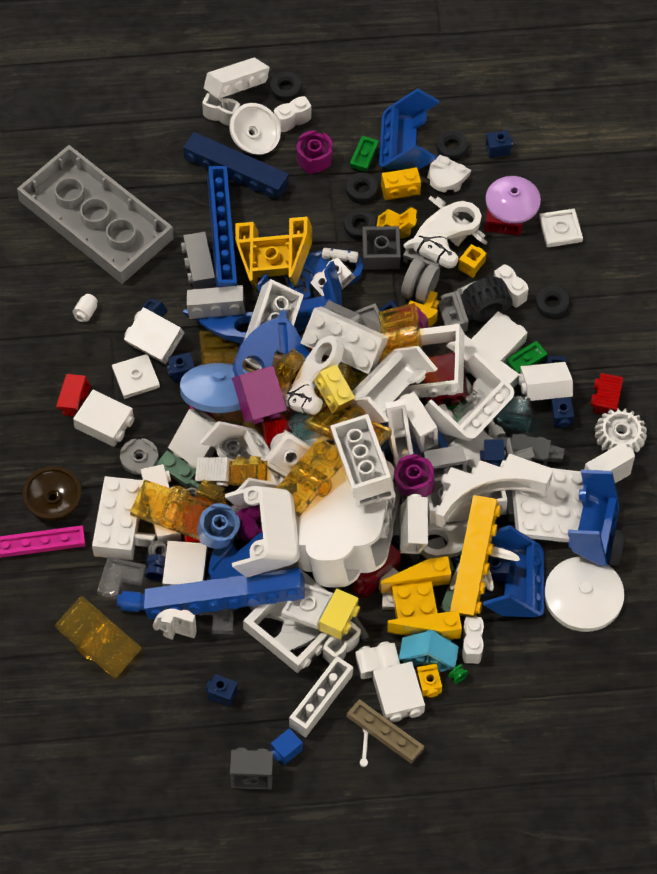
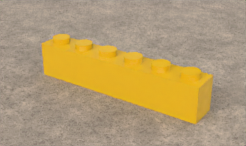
[450,495,501,617]

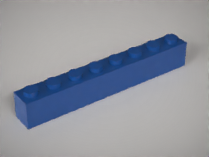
[207,166,237,288]
[144,568,305,620]

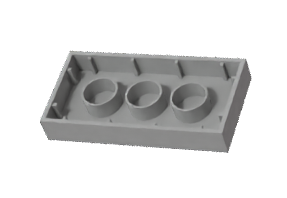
[17,145,174,284]

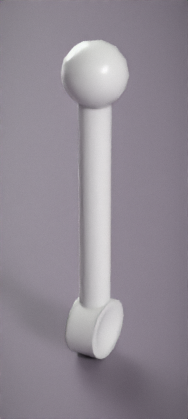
[360,729,368,767]

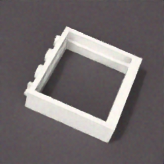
[385,324,465,401]
[243,566,331,673]

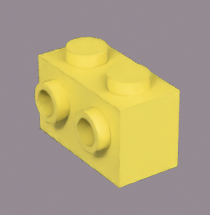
[314,365,355,414]
[319,588,360,640]

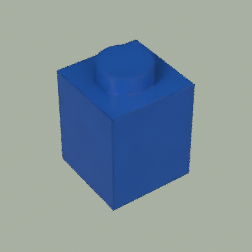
[271,728,303,765]

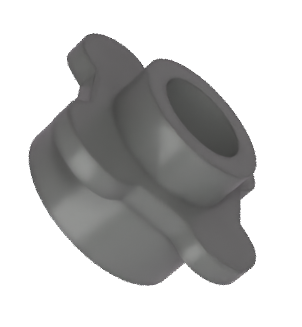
[222,438,245,459]

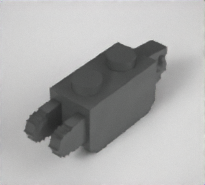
[498,434,564,466]

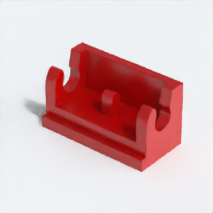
[56,374,91,416]

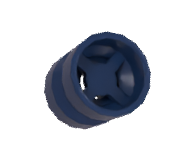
[145,554,166,581]

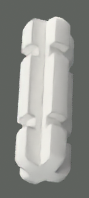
[322,248,358,263]

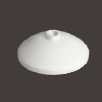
[229,103,281,155]

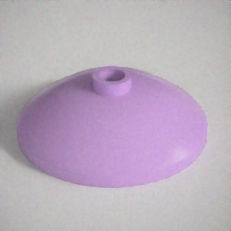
[486,176,541,223]

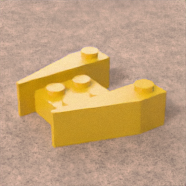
[235,217,312,290]
[380,556,462,640]

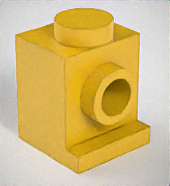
[458,244,487,278]
[416,663,442,697]

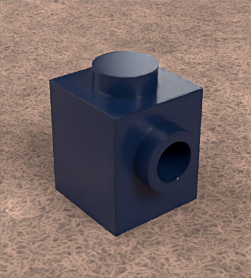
[485,130,513,158]
[166,352,195,383]
[550,397,574,428]
[480,439,505,467]
[487,555,516,582]
[205,674,238,707]

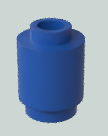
[117,591,145,612]

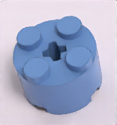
[197,503,240,549]

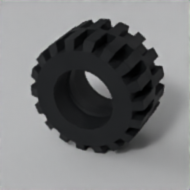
[461,277,513,322]

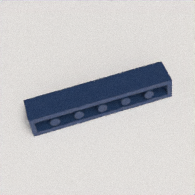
[183,132,289,200]

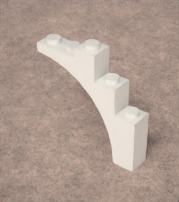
[385,399,429,528]
[434,454,554,528]

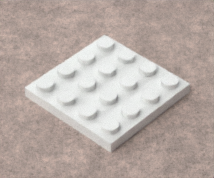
[512,468,583,542]

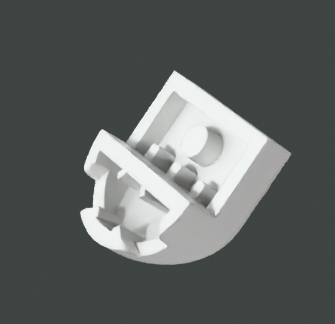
[427,155,471,192]
[153,609,197,640]

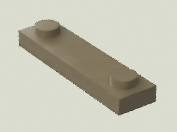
[346,699,424,764]

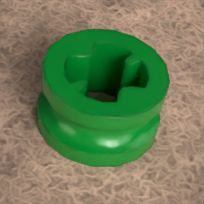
[448,664,468,684]

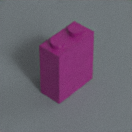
[232,366,287,424]

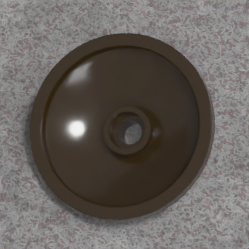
[23,466,82,520]

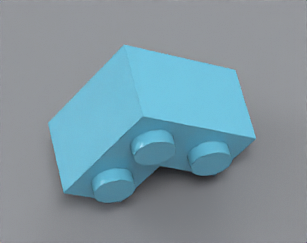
[399,630,459,672]

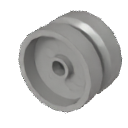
[401,258,440,305]

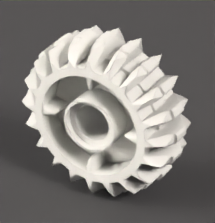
[595,408,647,453]

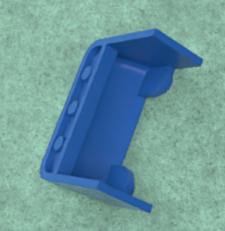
[379,88,439,170]
[257,261,342,332]
[568,469,619,566]
[483,525,544,617]

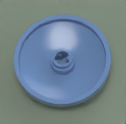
[180,363,249,413]

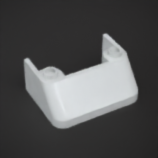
[350,346,438,423]
[425,353,514,441]
[200,421,287,491]
[225,486,300,578]

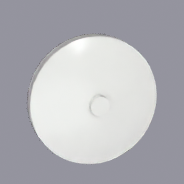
[544,557,624,632]

